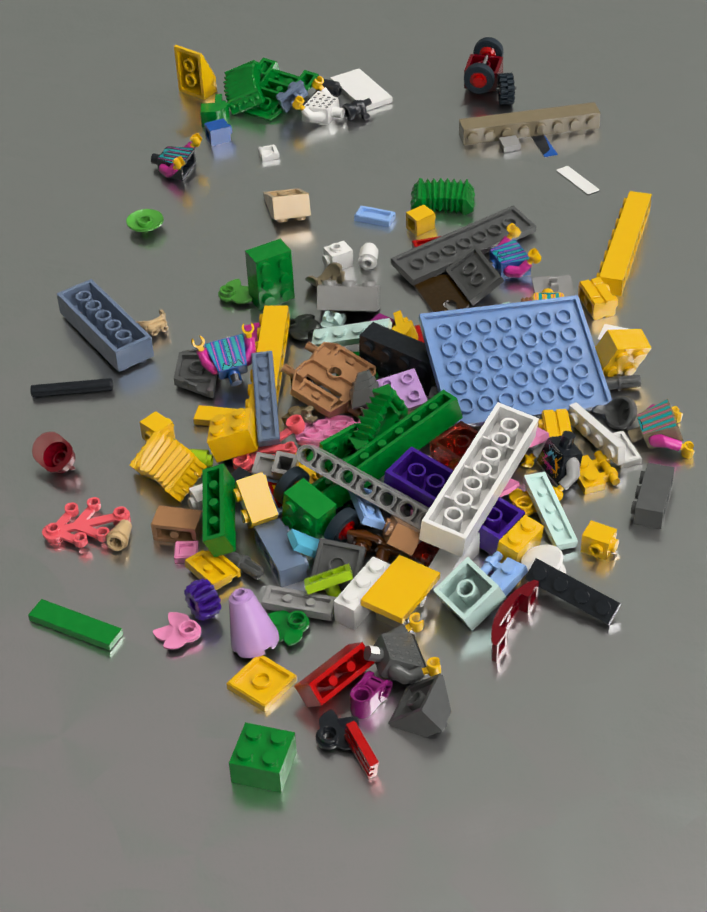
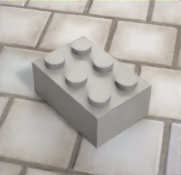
[317,280,380,311]

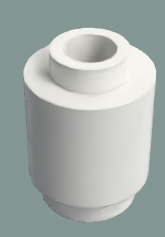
[358,243,378,270]

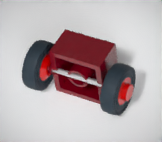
[464,37,504,94]

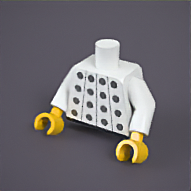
[292,76,345,124]

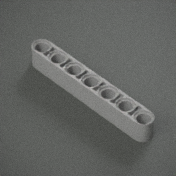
[296,445,430,530]

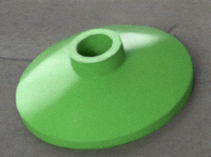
[126,209,164,232]

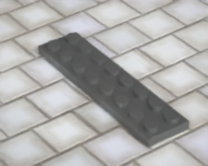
[391,205,536,286]

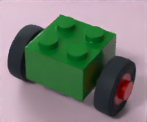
[273,466,360,543]

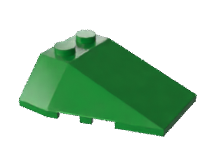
[243,57,319,122]

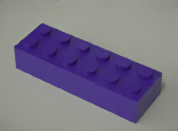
[384,446,525,555]

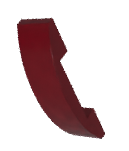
[491,580,539,662]

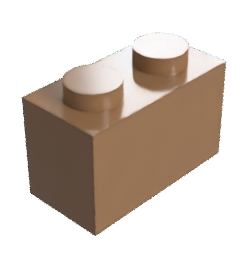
[151,505,203,543]
[382,515,420,556]

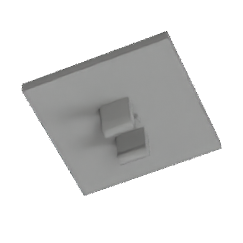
[531,275,575,297]

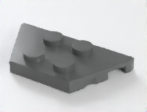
[174,345,217,398]

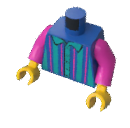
[488,223,541,279]
[191,322,256,386]

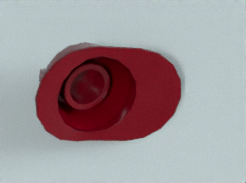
[32,432,76,473]

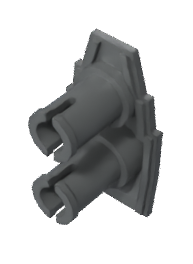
[350,370,379,410]

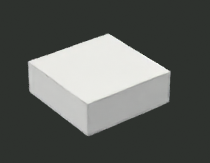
[258,144,279,162]

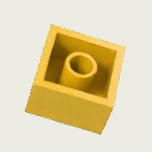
[595,329,652,377]
[207,407,258,463]

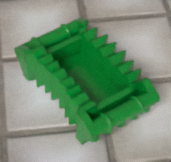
[223,60,265,116]
[410,178,475,215]
[349,384,408,451]

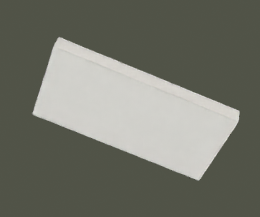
[330,69,393,111]

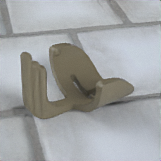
[305,262,345,288]

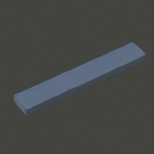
[251,351,281,447]

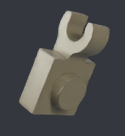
[281,405,318,425]

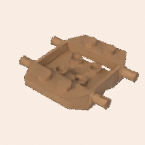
[281,341,376,419]

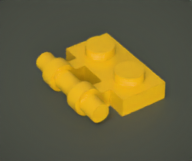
[577,450,620,495]

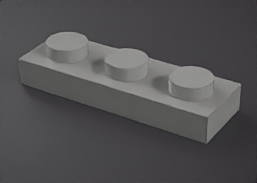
[261,585,337,621]

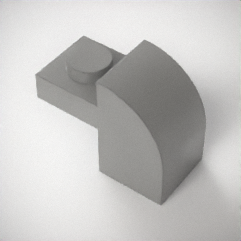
[251,451,299,481]

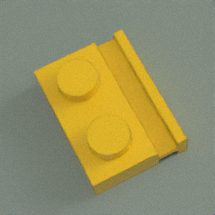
[185,549,241,590]

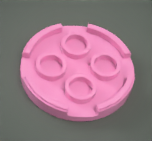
[295,415,358,447]

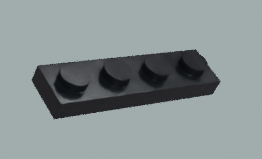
[524,558,621,625]

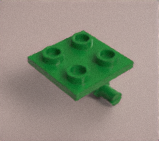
[305,423,357,472]

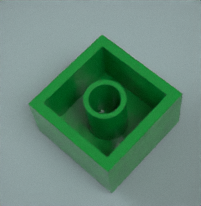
[229,722,297,793]

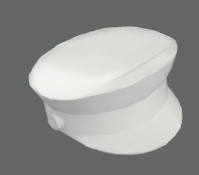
[521,545,566,575]

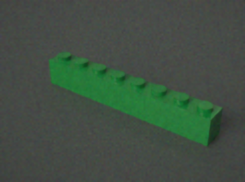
[312,389,463,508]

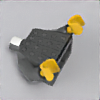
[364,612,441,684]

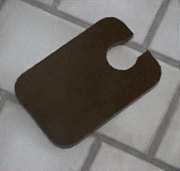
[415,275,470,312]

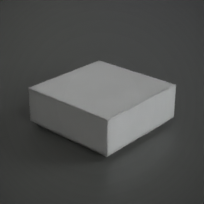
[499,135,521,152]

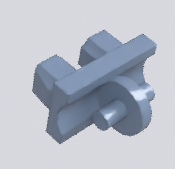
[276,80,309,113]

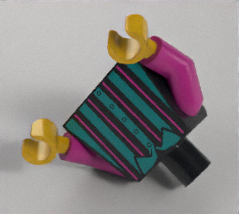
[151,133,202,181]

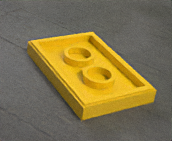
[360,555,440,624]

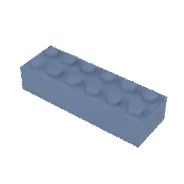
[57,279,154,372]

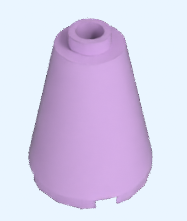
[229,588,279,658]

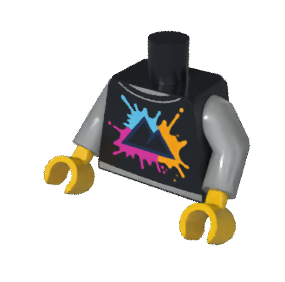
[521,431,583,501]

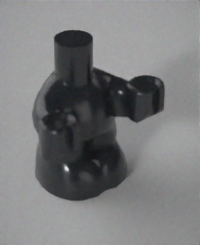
[342,98,372,121]

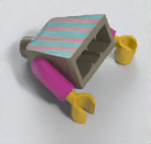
[628,399,695,459]

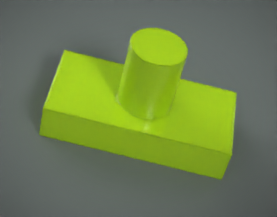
[304,563,353,597]

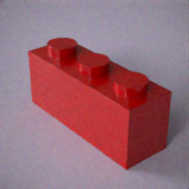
[294,642,375,707]

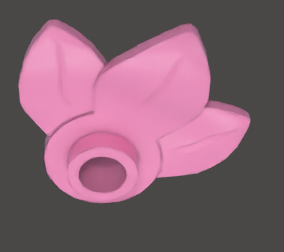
[153,612,201,650]

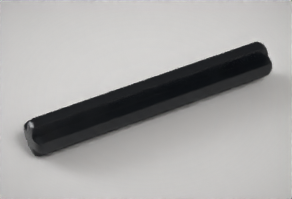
[30,378,114,397]

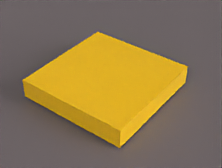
[226,655,297,712]

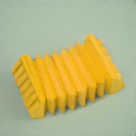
[129,430,207,503]

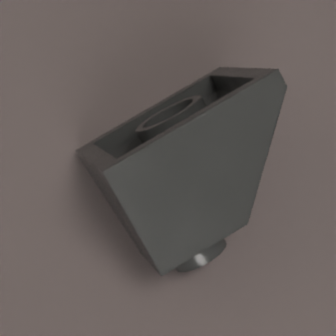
[388,673,451,737]

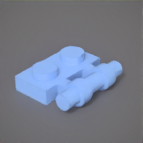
[480,551,528,596]

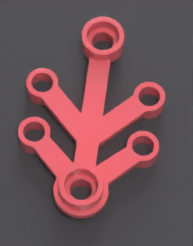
[233,414,305,471]
[42,497,131,548]

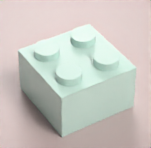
[433,557,507,631]

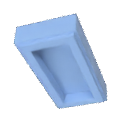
[354,206,396,227]

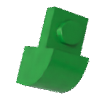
[200,94,230,127]

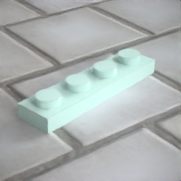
[311,318,392,347]
[523,472,578,550]

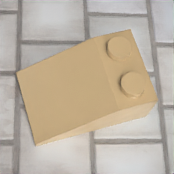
[263,188,311,222]

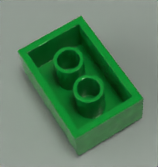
[245,238,295,311]

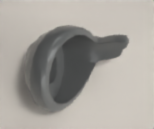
[591,396,637,430]

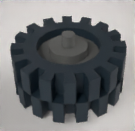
[496,73,516,105]

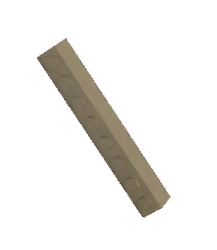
[459,102,601,145]

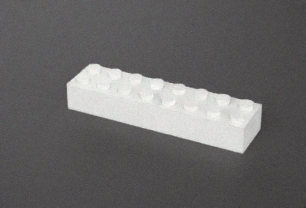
[419,402,539,557]

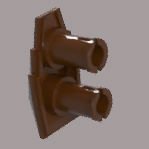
[347,530,401,563]

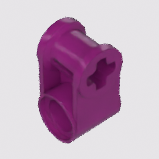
[350,671,393,719]

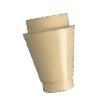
[106,519,132,551]

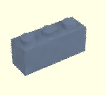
[254,518,309,587]

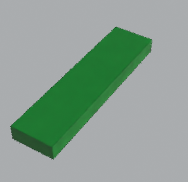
[28,599,123,651]

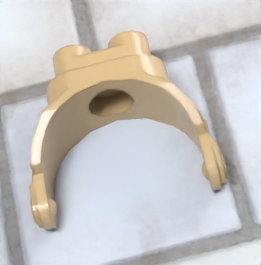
[136,309,169,336]

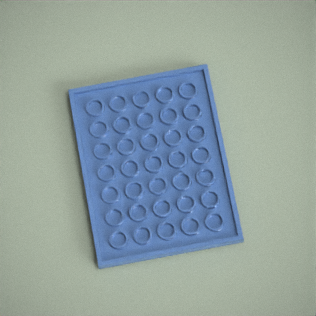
[418,295,612,430]

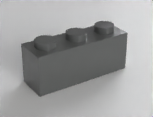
[631,462,675,529]

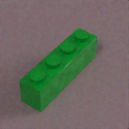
[202,463,236,557]

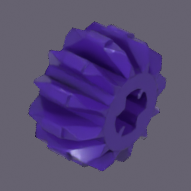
[184,578,221,621]

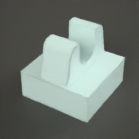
[321,310,347,328]

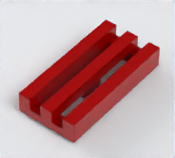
[344,721,379,779]

